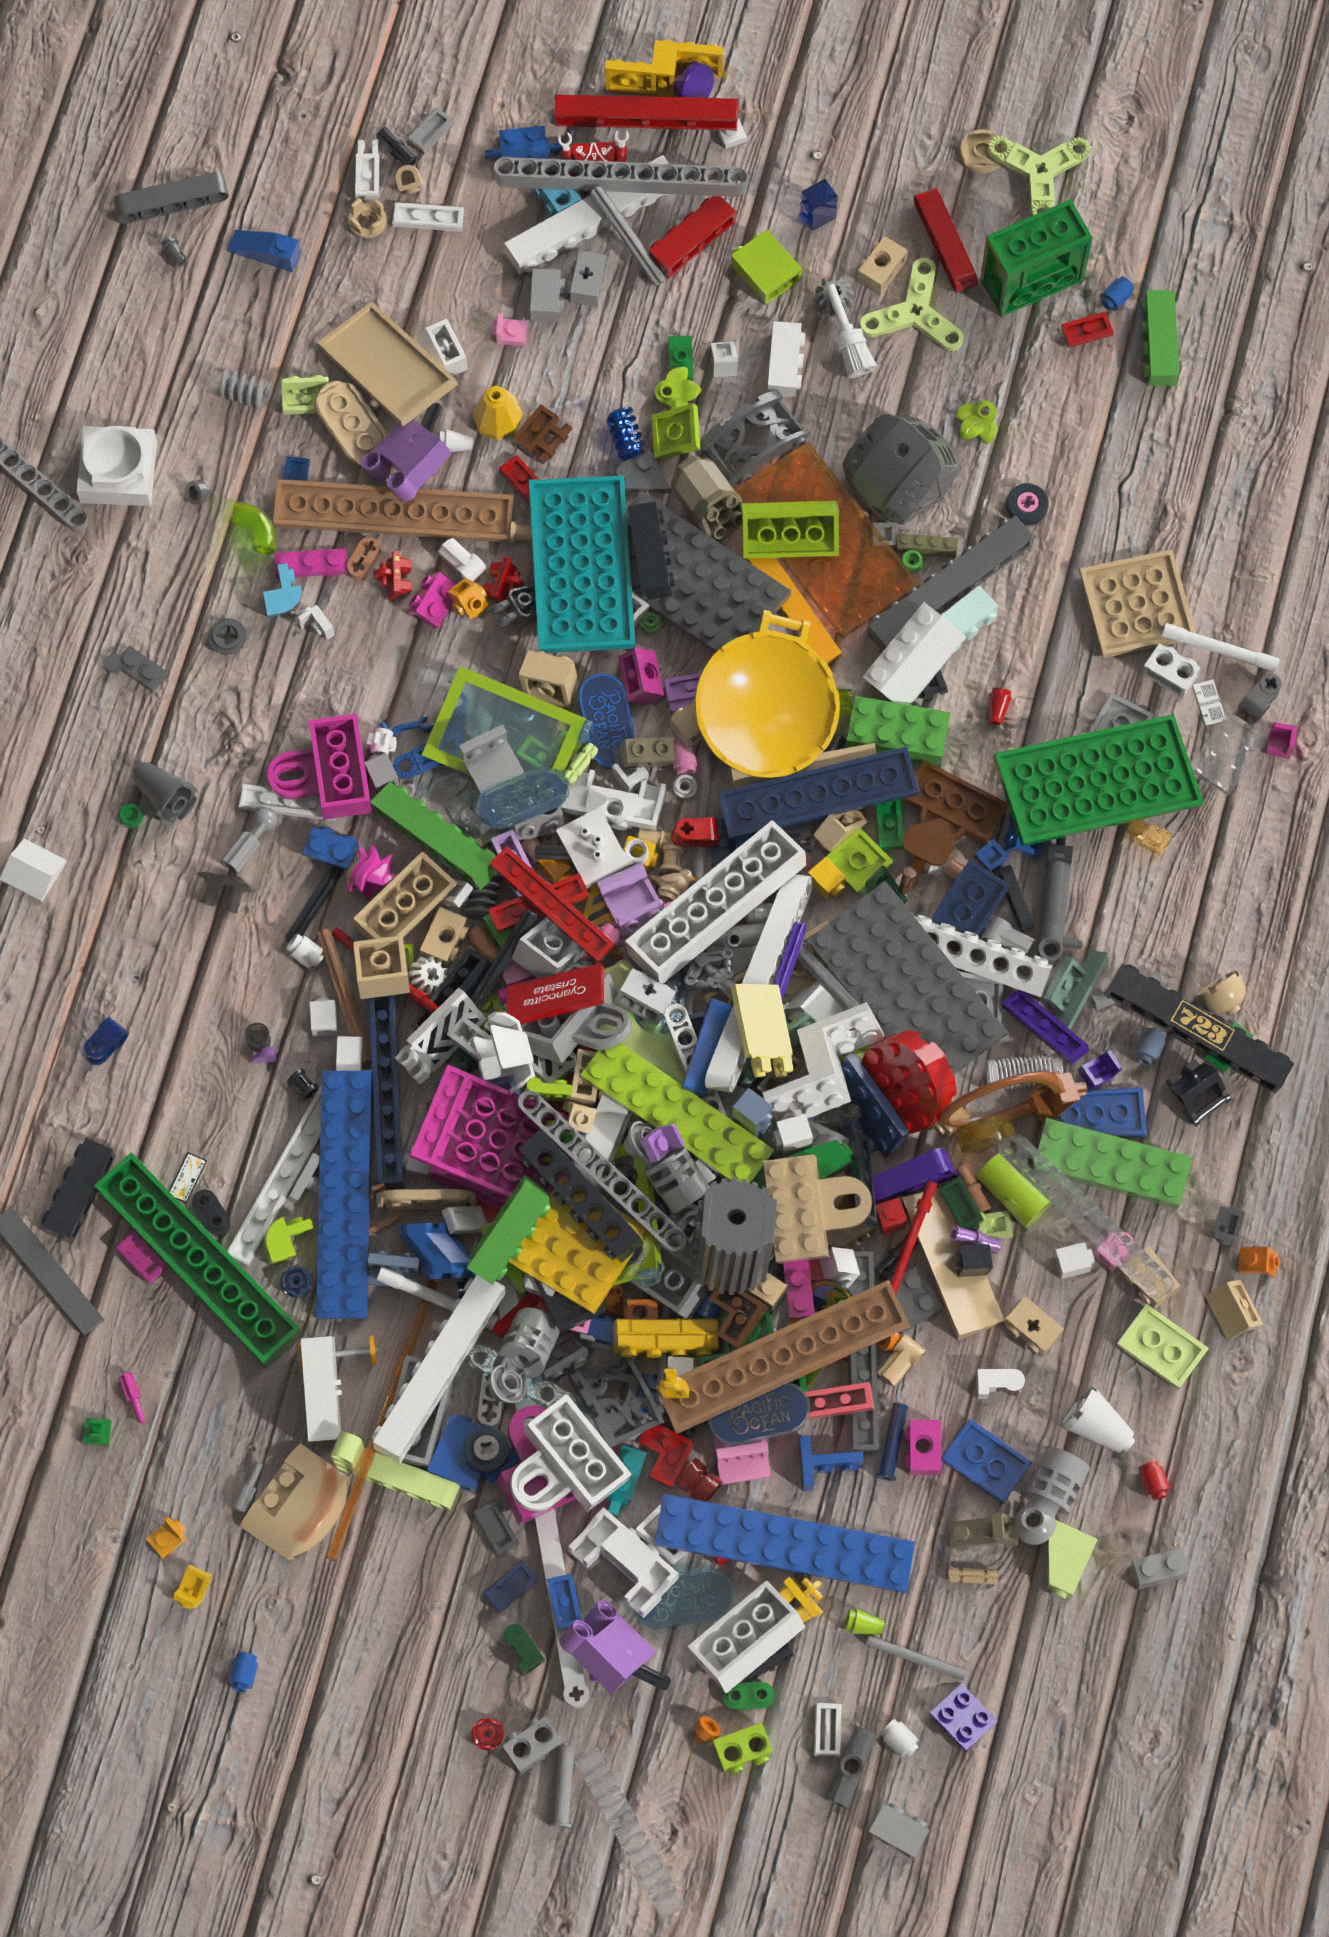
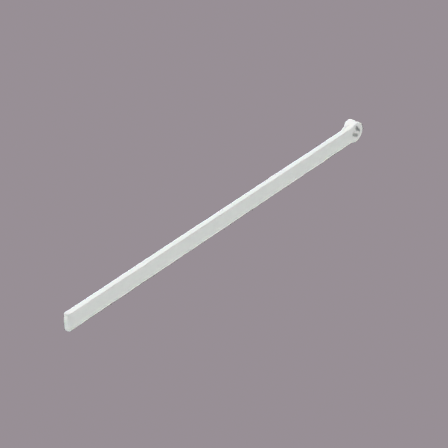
[488,1223,589,1708]

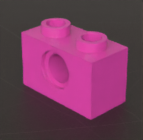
[618,647,664,705]
[904,1420,941,1475]

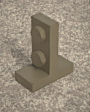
[949,1512,1018,1549]

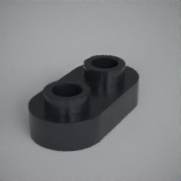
[192,1189,231,1237]

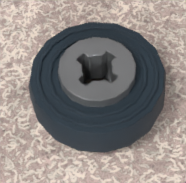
[464,1427,510,1473]

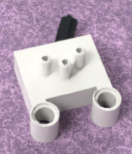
[534,797,649,889]

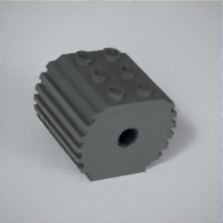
[690,1178,777,1295]

